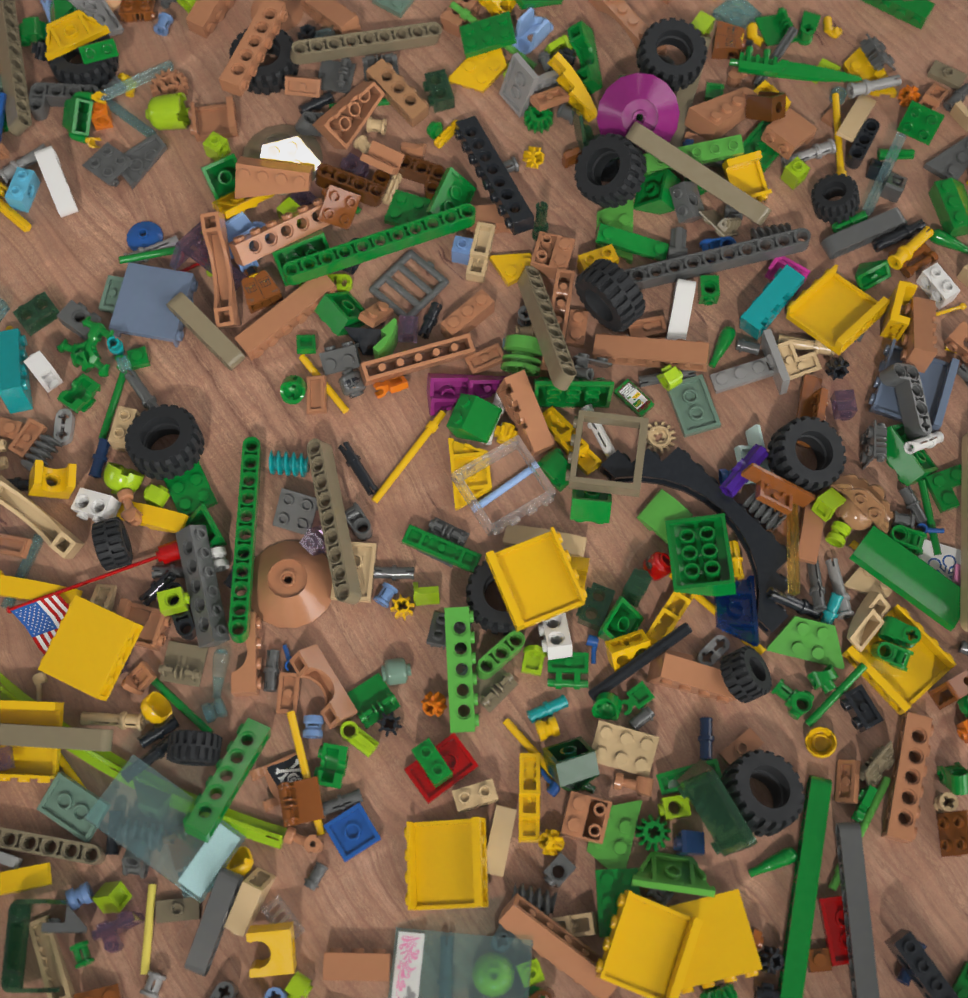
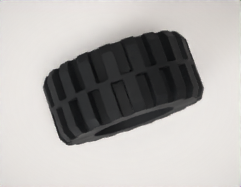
[636,18,707,92]
[229,28,299,95]
[46,34,119,89]
[574,133,647,208]
[575,259,645,332]
[124,404,205,480]
[767,416,846,493]
[466,560,526,635]
[719,750,805,837]

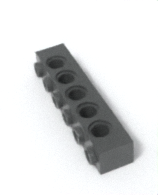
[175,525,230,648]

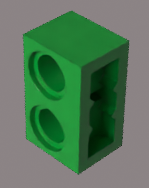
[412,738,453,788]

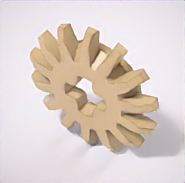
[646,421,676,454]

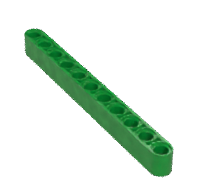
[283,203,476,285]
[228,437,262,643]
[777,775,832,998]

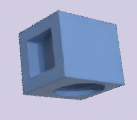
[451,235,473,265]

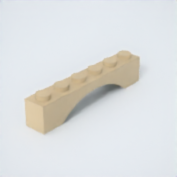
[0,474,84,559]

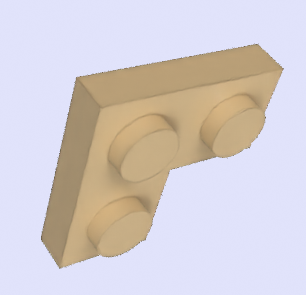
[777,340,822,380]

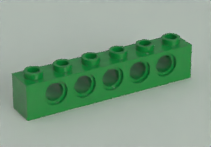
[183,718,271,843]

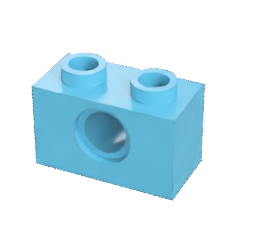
[4,167,41,213]

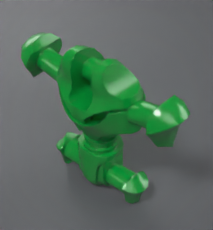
[56,316,115,377]

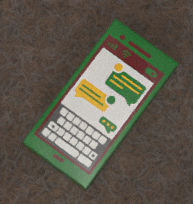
[614,379,655,417]

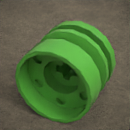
[501,334,543,376]

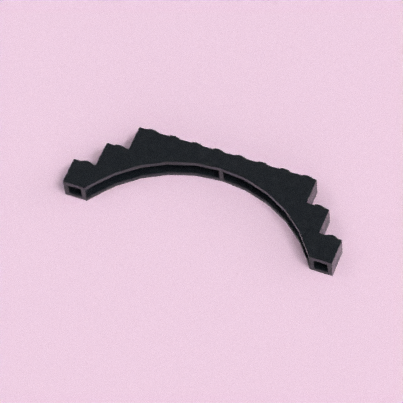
[600,447,792,636]

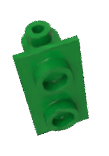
[78,38,119,65]

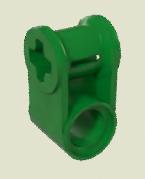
[797,10,821,46]
[887,525,927,555]
[878,616,921,649]
[871,641,914,672]
[936,762,968,795]

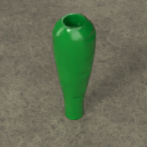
[929,229,968,254]
[708,326,736,368]
[748,847,798,878]

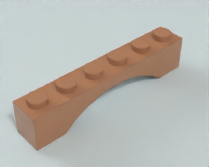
[588,0,667,55]
[200,211,240,329]

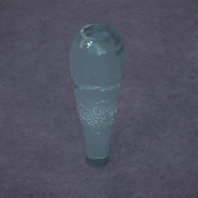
[212,649,229,699]

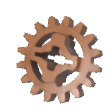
[150,68,190,97]

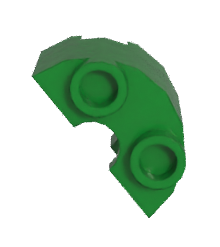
[18,17,49,47]
[57,373,101,414]
[534,447,577,492]
[314,743,349,789]

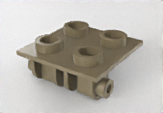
[699,210,742,237]
[158,641,208,687]
[461,665,518,713]
[859,741,895,786]

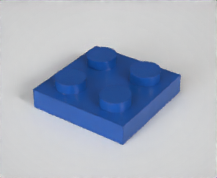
[323,802,382,863]

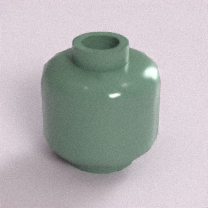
[381,658,411,686]

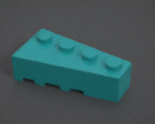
[739,265,805,340]
[0,328,33,414]

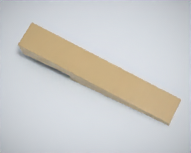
[27,915,75,998]

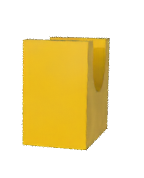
[28,460,77,499]
[246,922,297,978]

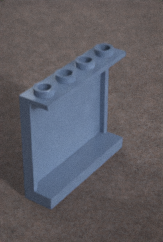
[109,262,198,348]
[868,339,960,433]

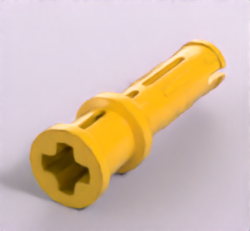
[887,226,934,270]

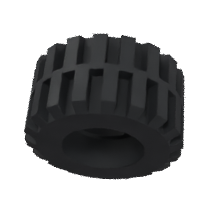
[811,173,860,224]
[91,517,133,571]
[720,646,772,703]
[166,730,222,766]

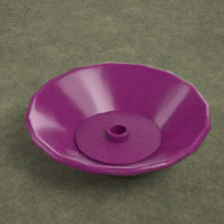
[597,73,680,154]

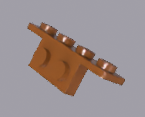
[796,374,829,449]
[741,463,815,515]

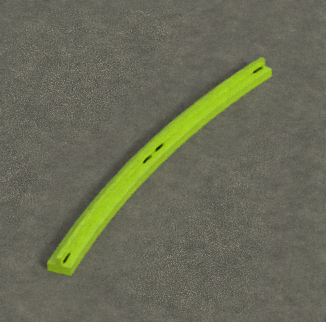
[0,672,287,849]

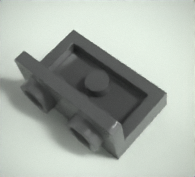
[319,341,361,375]

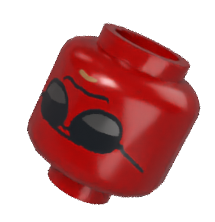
[642,551,671,581]

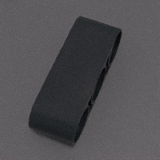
[845,118,880,169]
[164,582,197,641]

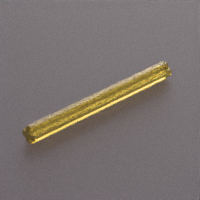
[787,503,800,596]

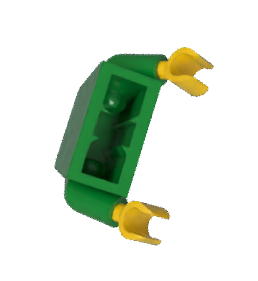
[62,91,107,148]

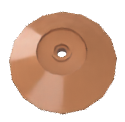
[245,541,332,628]

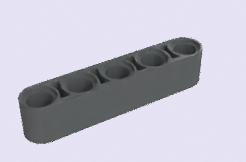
[821,207,908,260]
[184,868,243,977]

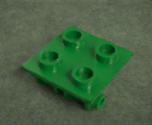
[755,7,798,46]
[896,100,945,146]
[347,673,401,729]

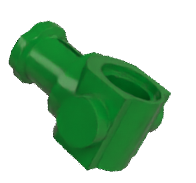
[770,678,815,720]

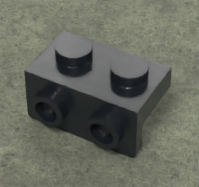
[840,684,884,733]

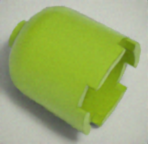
[145,92,191,130]

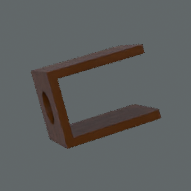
[746,91,786,122]

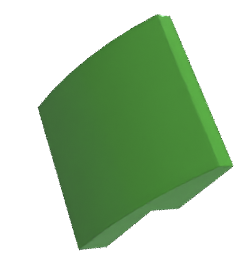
[373,318,399,359]
[636,489,693,544]

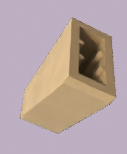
[224,867,276,937]

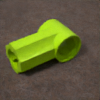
[340,721,380,758]

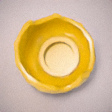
[140,691,173,724]
[805,726,837,759]
[221,846,254,877]

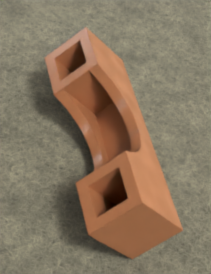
[231,611,263,697]
[289,644,358,730]

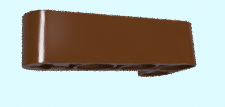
[398,154,446,200]
[314,164,390,207]

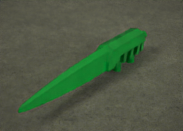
[729,46,862,82]

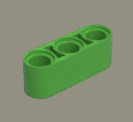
[475,631,525,680]

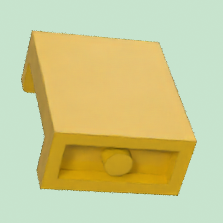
[722,150,772,202]
[880,281,918,341]

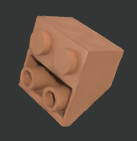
[530,231,576,279]
[560,791,612,845]

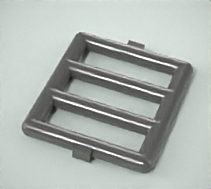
[369,250,449,323]

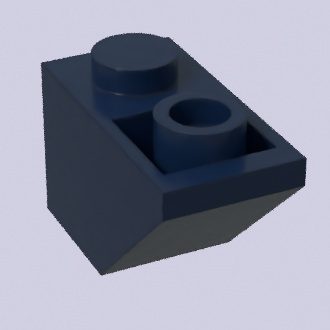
[672,830,705,856]

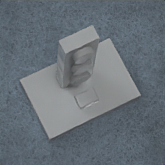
[499,53,560,118]
[710,328,790,395]

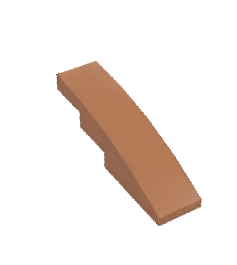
[795,493,823,565]

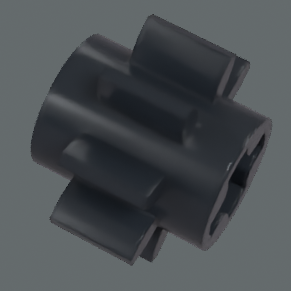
[297,24,320,40]
[31,39,47,61]
[558,48,576,67]
[825,356,850,380]
[377,711,402,737]
[758,945,784,974]
[754,982,779,998]

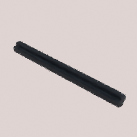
[588,622,692,701]

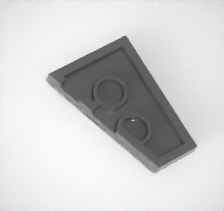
[121,133,167,190]
[923,136,968,181]

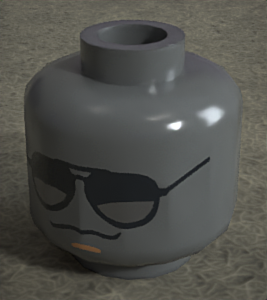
[338,369,366,398]

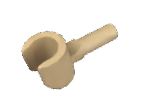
[33,672,47,701]

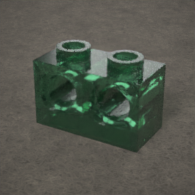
[422,69,455,113]
[13,292,59,336]
[621,568,653,608]
[576,582,616,632]

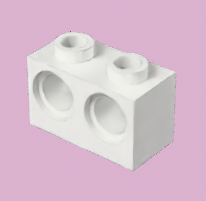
[916,263,961,309]
[23,350,63,393]
[70,487,122,522]
[538,613,572,660]

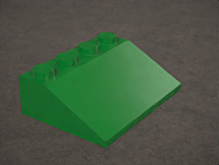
[533,377,614,408]
[665,513,736,597]

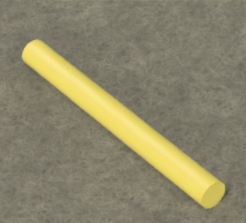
[140,884,157,975]

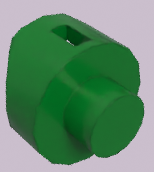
[280,375,307,404]
[807,664,839,694]
[592,692,622,720]

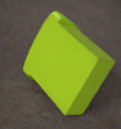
[544,34,573,54]
[413,582,440,606]
[521,645,547,677]

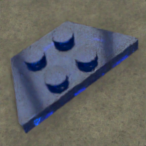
[714,575,759,647]

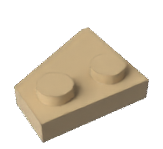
[844,567,893,599]

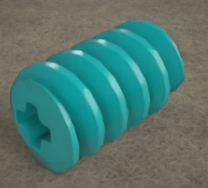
[268,450,310,477]

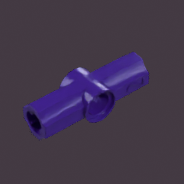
[719,444,769,498]

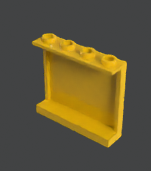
[786,264,890,355]
[485,527,587,632]
[38,595,144,701]
[842,604,957,716]
[0,700,64,783]
[404,817,489,911]
[668,889,763,995]
[595,890,703,998]

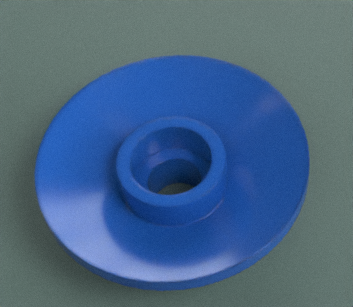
[127,221,163,251]

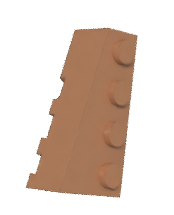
[684,86,758,141]

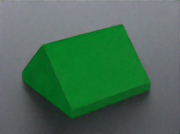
[201,153,237,200]
[185,504,227,549]
[597,596,644,641]

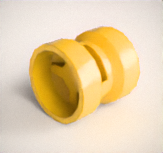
[534,716,560,742]

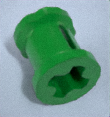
[69,940,95,969]

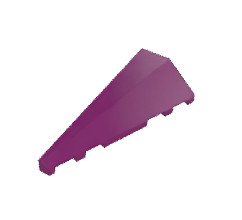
[427,373,507,416]

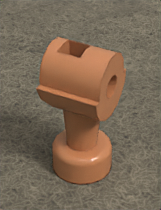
[726,67,757,88]
[117,489,143,527]
[613,772,654,797]
[283,826,324,854]

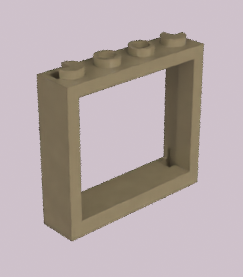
[565,410,649,497]

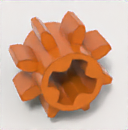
[897,85,921,107]
[421,691,448,717]

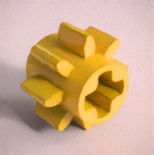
[522,146,545,169]
[494,422,518,446]
[390,594,415,621]
[538,829,564,856]

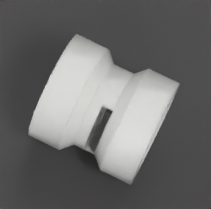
[211,547,230,572]

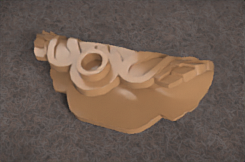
[830,474,894,534]

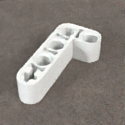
[34,146,79,218]
[666,278,696,340]

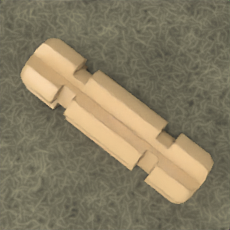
[382,173,402,205]

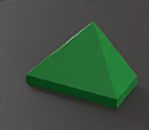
[855,259,892,291]

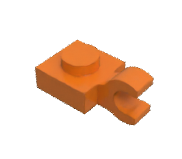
[373,376,409,398]

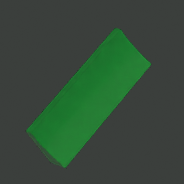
[849,526,961,632]

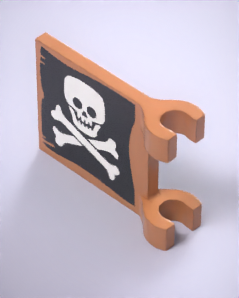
[250,752,314,812]

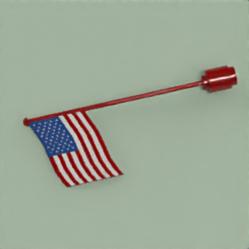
[6,540,181,655]

